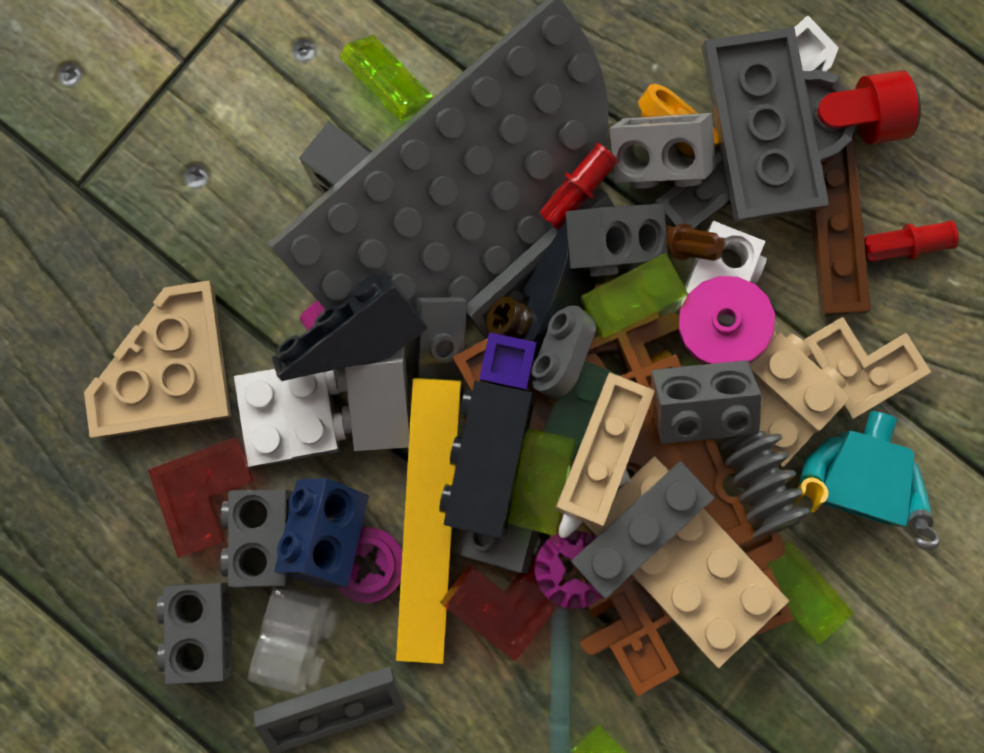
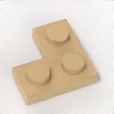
[803,317,931,421]

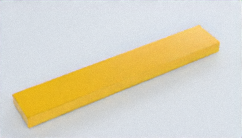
[396,378,461,664]

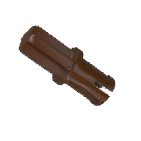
[666,223,726,261]

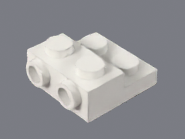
[234,369,347,468]

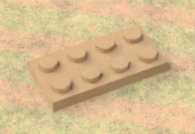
[583,456,789,668]

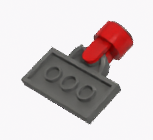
[701,27,921,223]

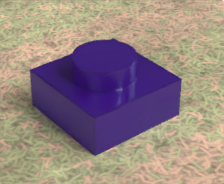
[479,332,536,391]

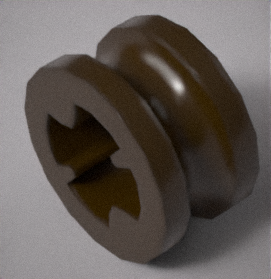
[486,297,532,339]

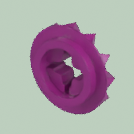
[337,527,402,603]
[535,530,602,609]

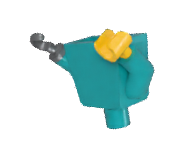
[793,411,940,550]

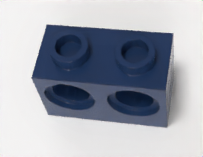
[274,478,369,587]

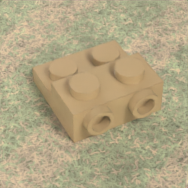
[749,332,851,468]

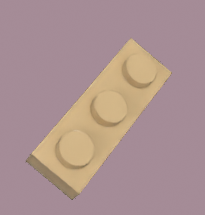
[555,372,655,529]

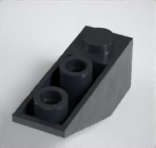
[272,271,428,381]

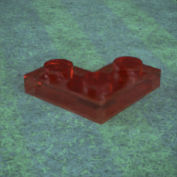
[148,437,255,558]
[440,554,568,661]

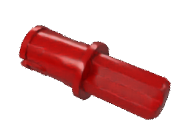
[540,142,620,229]
[864,220,959,262]

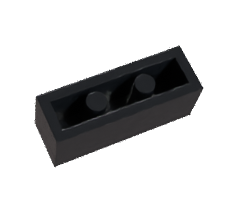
[439,381,537,538]

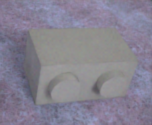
[337,347,411,451]

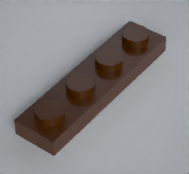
[811,132,871,316]

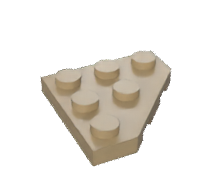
[84,280,232,439]

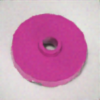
[679,276,775,365]

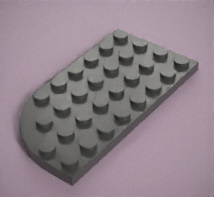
[267,0,608,367]

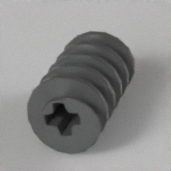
[720,431,810,539]

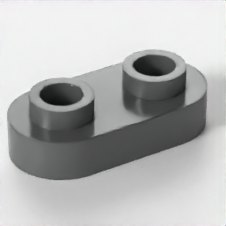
[531,306,596,399]

